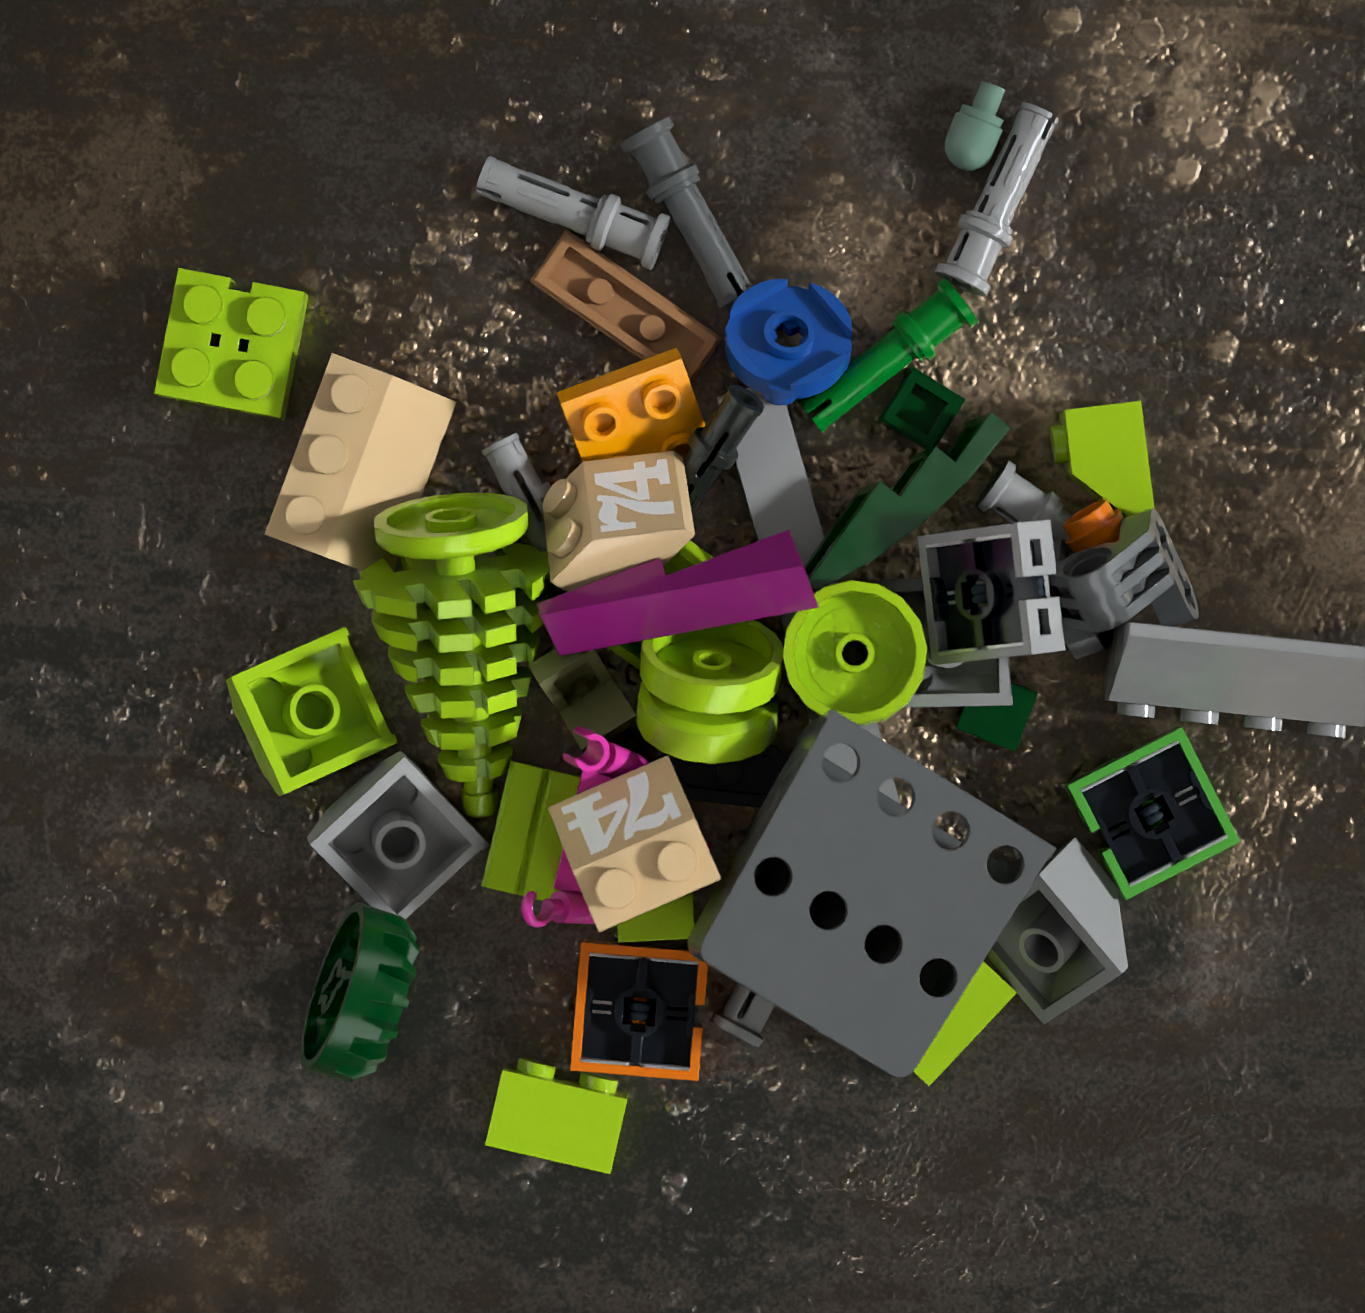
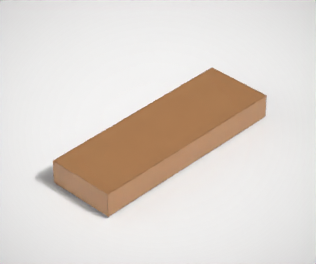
[530,229,723,384]

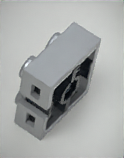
[917,520,1065,665]

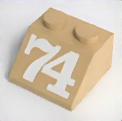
[542,451,695,592]
[548,755,721,932]

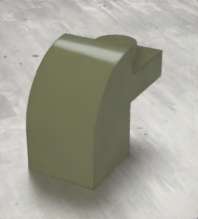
[527,644,651,754]

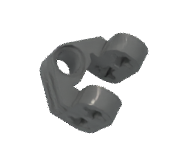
[1048,508,1199,659]

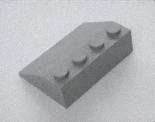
[1102,622,1365,738]

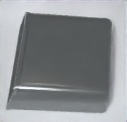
[687,709,1056,1078]

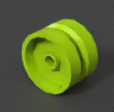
[783,580,927,727]
[636,620,784,764]

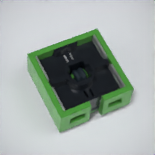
[1063,726,1241,900]

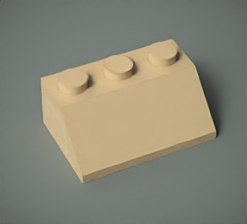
[265,353,457,571]

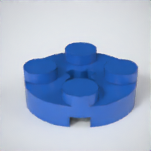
[724,279,852,405]

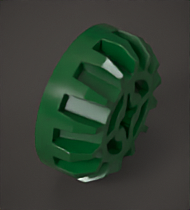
[300,902,419,1082]

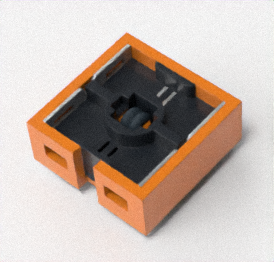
[570,939,708,1081]

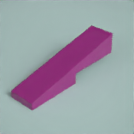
[537,529,819,656]

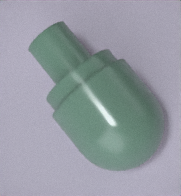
[945,81,1005,171]

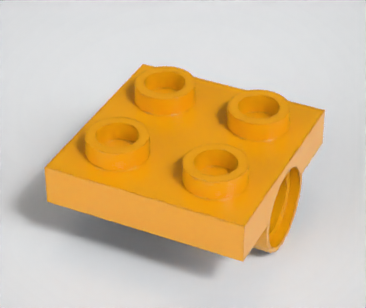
[556,347,714,462]

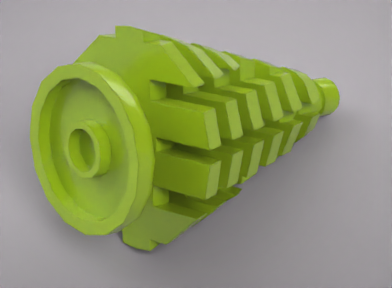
[353,493,554,818]

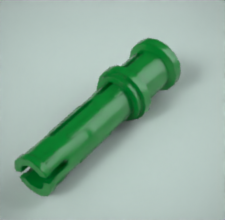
[797,277,979,433]

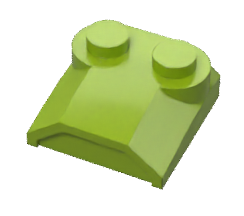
[226,626,398,797]

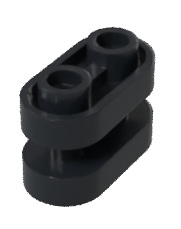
[667,744,788,808]

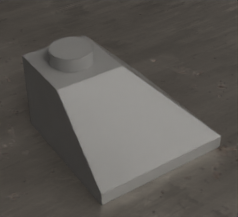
[986,837,1128,1025]

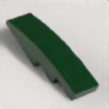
[804,412,1010,592]

